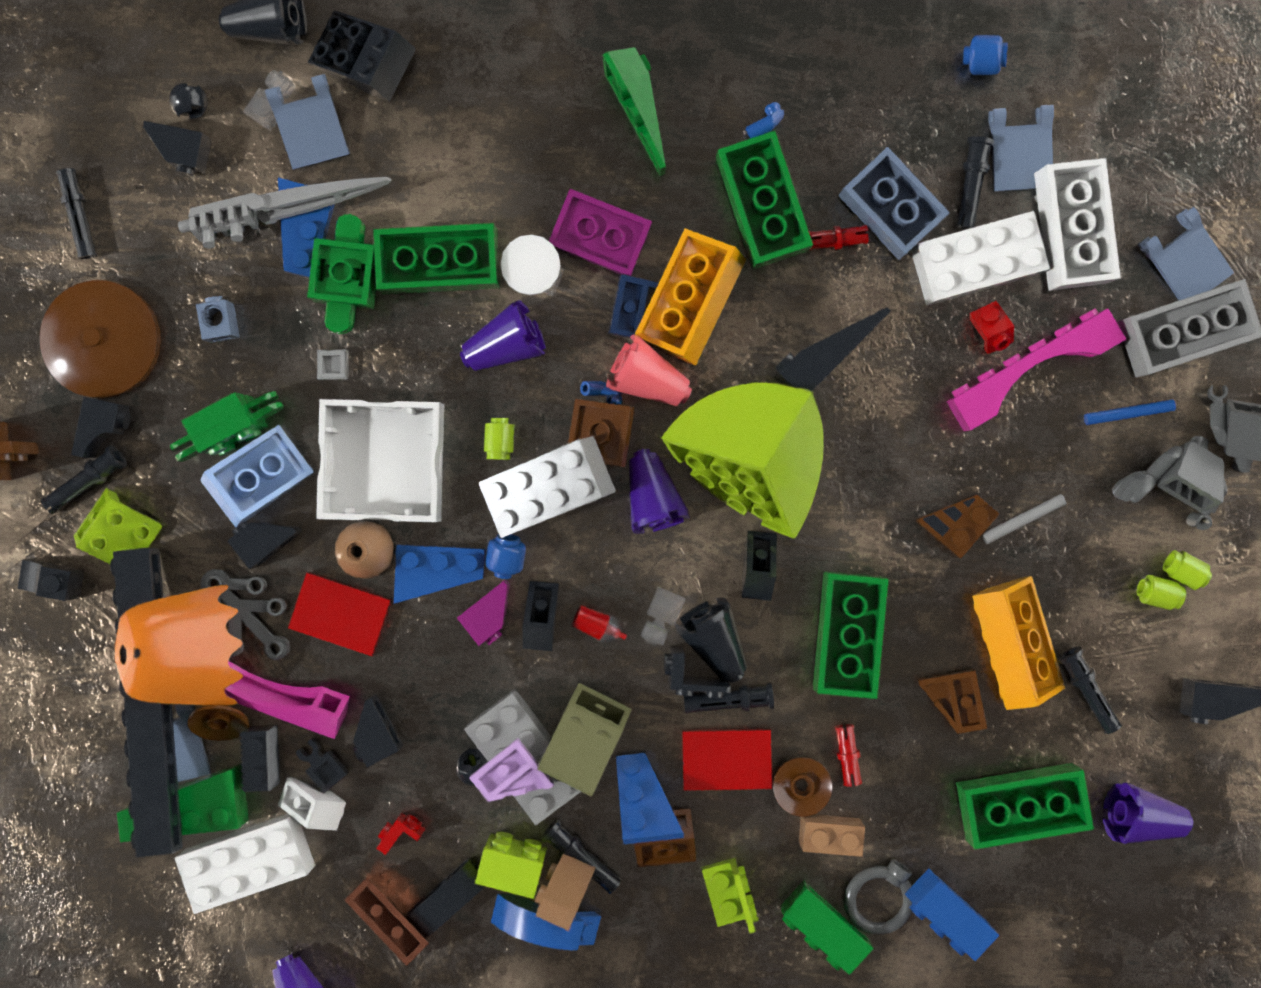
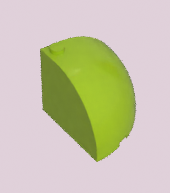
[662,383,824,539]

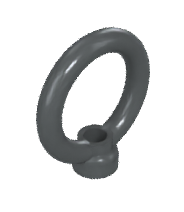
[844,859,912,935]

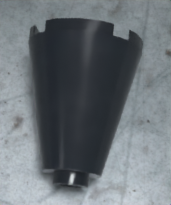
[218,0,307,45]
[675,597,747,683]

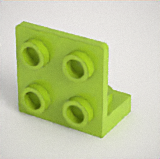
[74,488,162,564]
[701,858,759,933]

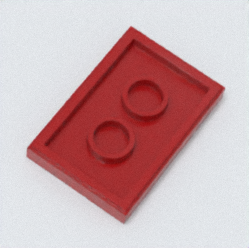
[288,572,392,656]
[682,728,772,791]

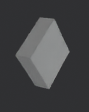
[317,350,349,380]

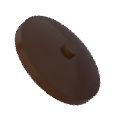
[39,280,161,398]

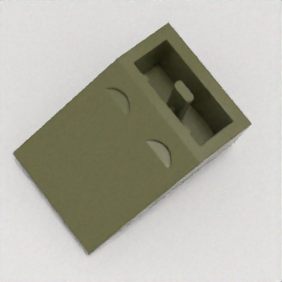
[537,683,632,796]

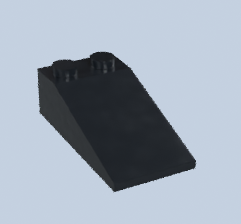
[773,307,891,392]

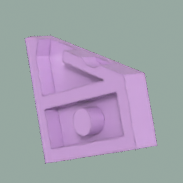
[470,738,554,802]

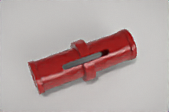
[809,225,869,251]
[835,724,862,787]

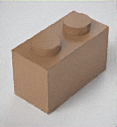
[799,814,865,857]
[535,854,595,931]

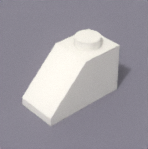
[278,777,346,831]

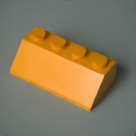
[635,229,746,366]
[972,576,1065,710]

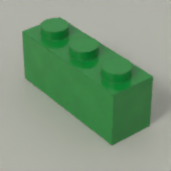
[780,880,874,975]

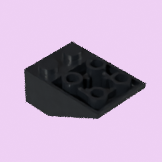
[308,10,416,102]

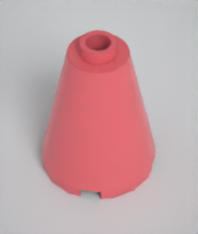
[606,334,692,406]

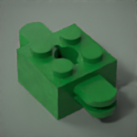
[307,214,376,335]
[170,391,284,462]

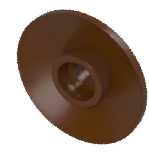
[187,705,249,741]
[773,757,832,817]

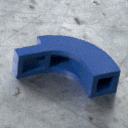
[491,894,601,950]

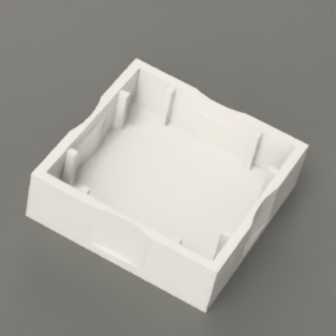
[317,399,444,522]

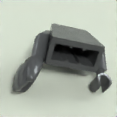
[1207,385,1261,473]
[1112,436,1228,530]

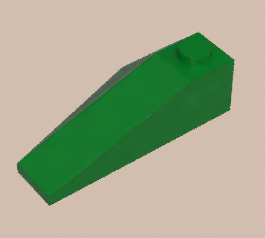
[603,47,666,176]

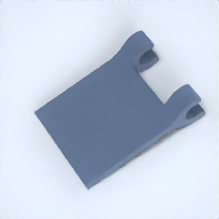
[265,74,350,169]
[989,105,1054,192]
[1138,207,1234,301]
[173,704,211,782]

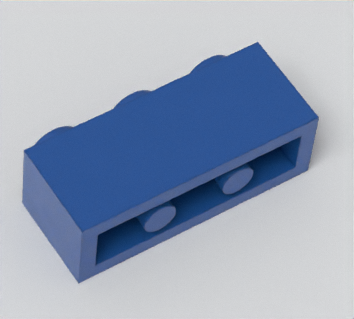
[905,868,1000,961]

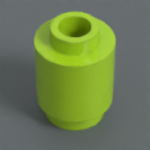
[484,418,515,460]
[1163,550,1212,590]
[1137,575,1186,610]

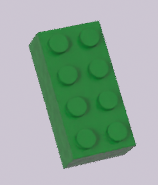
[716,131,813,270]
[373,223,500,294]
[813,571,889,699]
[956,763,1094,850]

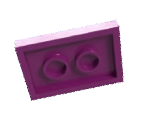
[549,189,652,276]

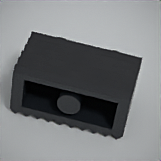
[240,725,280,792]

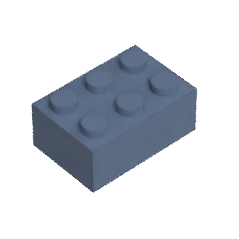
[839,147,950,260]

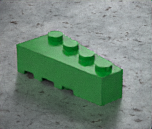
[117,763,249,843]

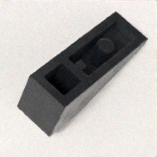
[1179,677,1261,724]

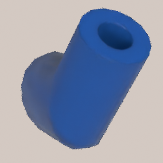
[746,102,784,139]
[580,381,623,405]

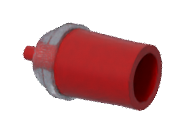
[571,605,627,643]

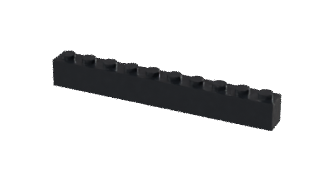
[110,548,183,857]

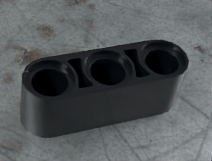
[406,858,485,938]

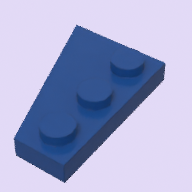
[278,178,335,278]
[394,544,486,603]
[616,753,684,844]

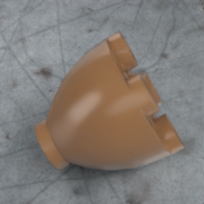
[335,521,394,579]

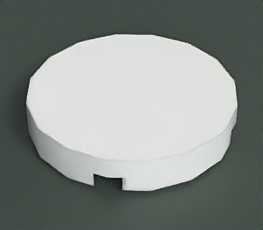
[501,234,561,296]

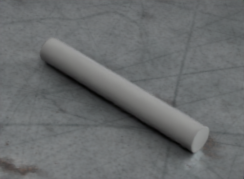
[982,494,1067,544]

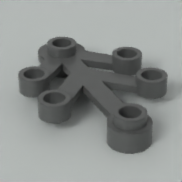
[201,569,290,660]

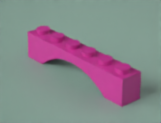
[946,308,1126,431]
[224,660,349,739]

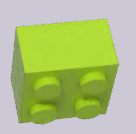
[475,831,547,899]

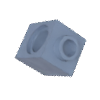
[196,296,240,343]

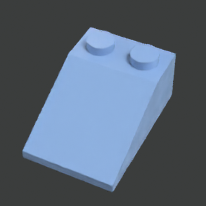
[200,425,314,528]

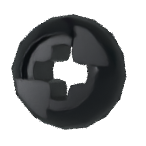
[169,83,208,119]
[456,748,488,786]

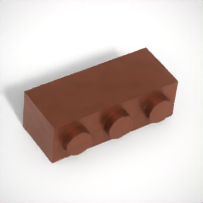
[344,878,429,966]

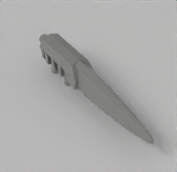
[178,177,391,249]

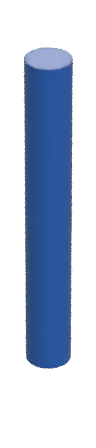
[1084,399,1176,425]

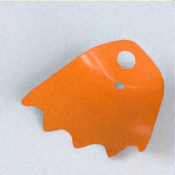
[115,585,243,706]

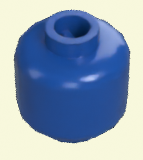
[963,35,1008,75]
[486,534,526,579]

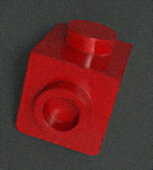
[970,301,1014,354]
[376,813,425,855]

